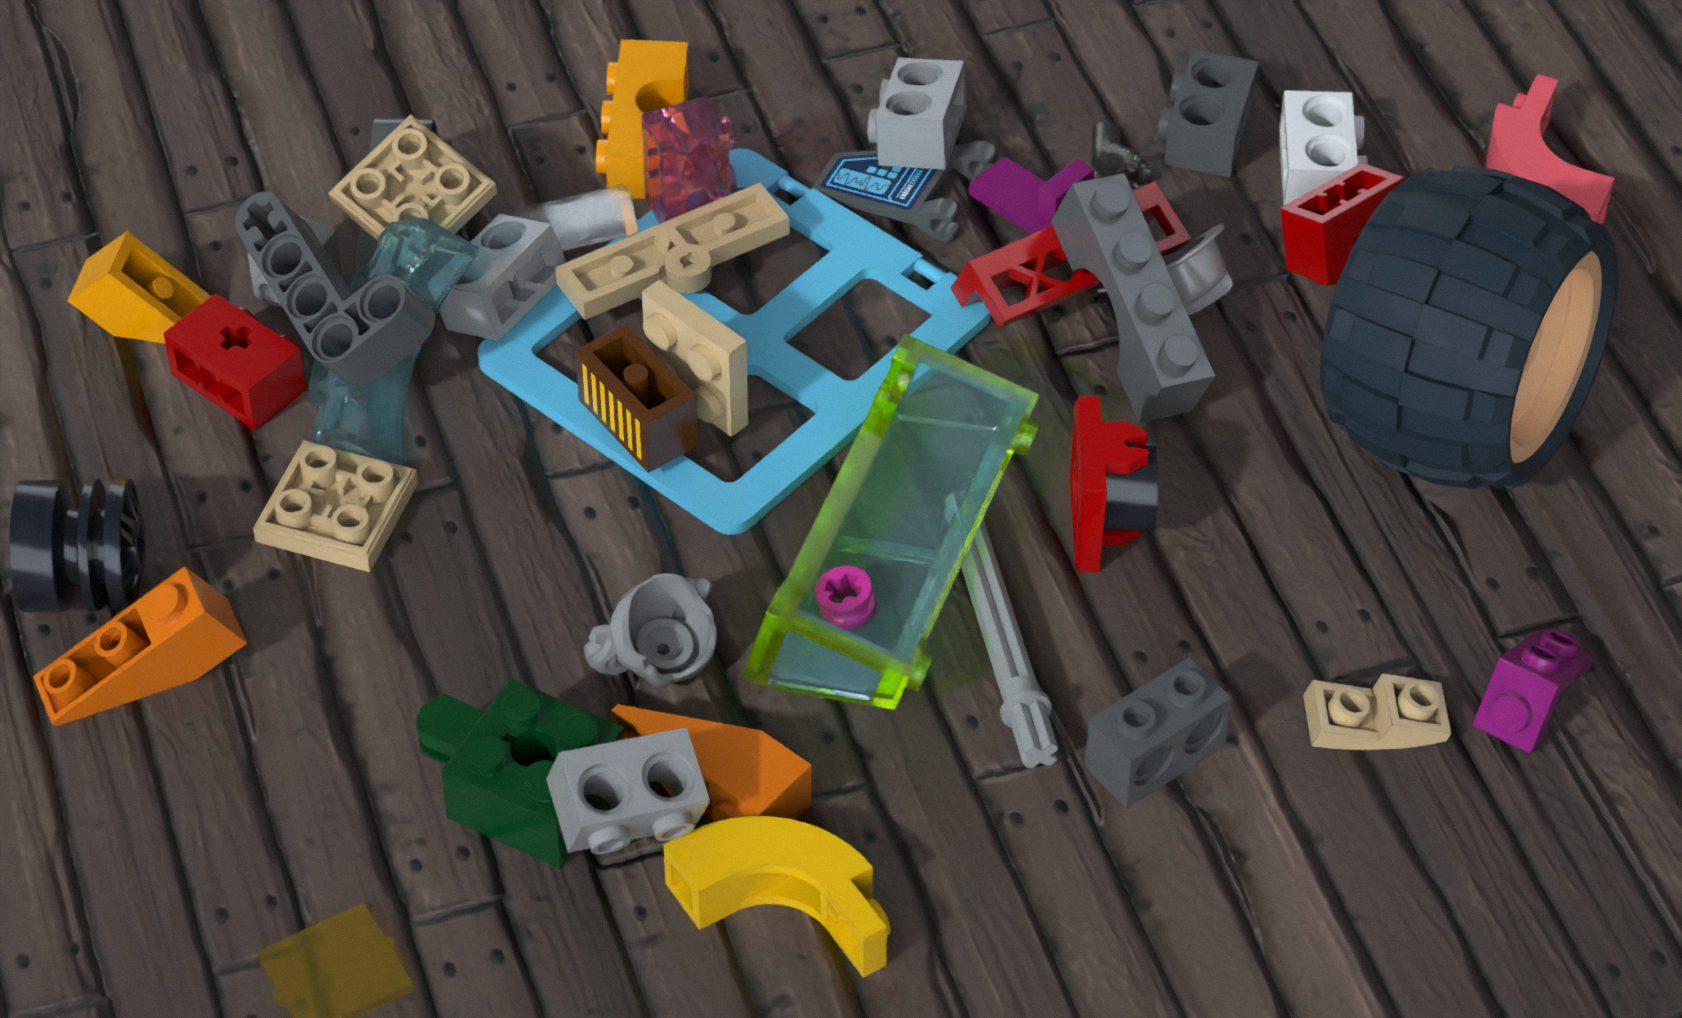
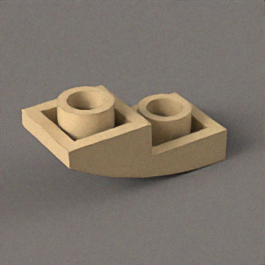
[1303,673,1451,750]

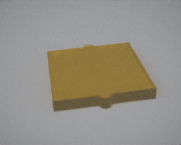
[256,902,414,1018]

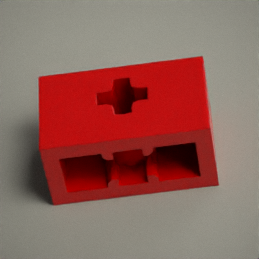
[1280,163,1405,286]
[163,293,307,431]

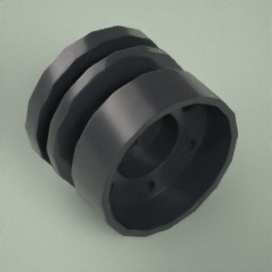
[9,479,146,612]

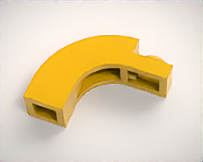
[663,816,891,978]

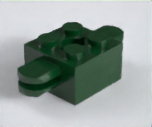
[416,678,653,869]

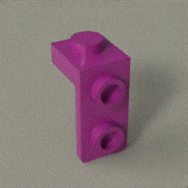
[969,157,1095,235]
[1472,629,1594,754]

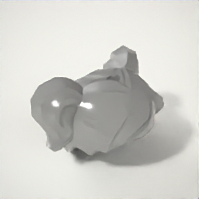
[583,573,717,688]

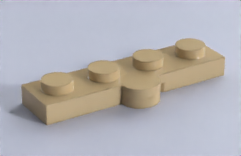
[555,182,789,320]

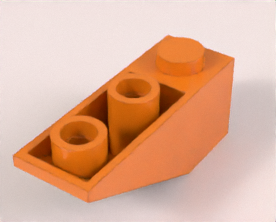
[33,566,247,727]
[611,704,812,822]

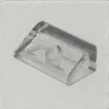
[514,184,638,251]

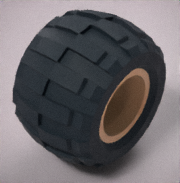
[1320,166,1619,490]

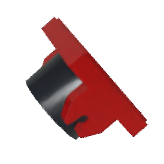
[1069,396,1158,572]

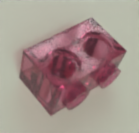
[641,96,737,224]

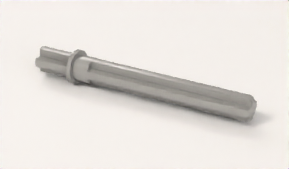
[944,494,1059,769]

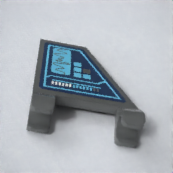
[811,141,996,242]

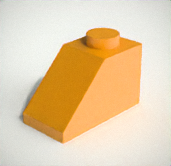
[67,231,211,344]

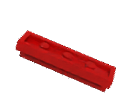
[950,182,1191,329]

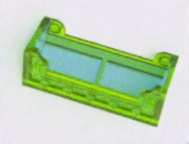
[741,333,1040,710]

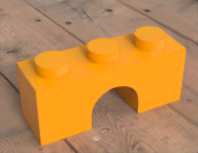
[596,39,689,200]

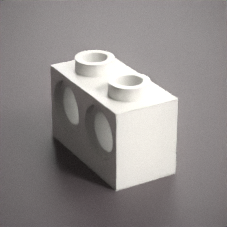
[1279,91,1368,206]

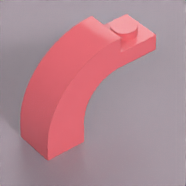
[1486,74,1615,224]

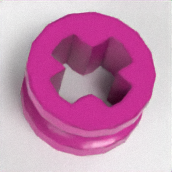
[815,565,877,630]

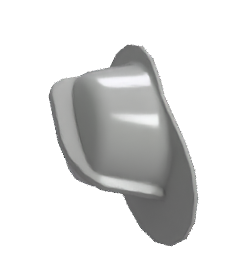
[1096,224,1233,315]

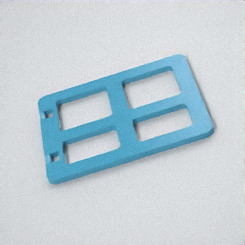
[478,148,991,535]

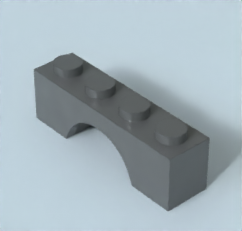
[1051,173,1215,423]

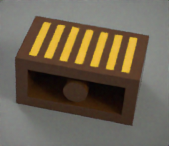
[575,324,699,473]

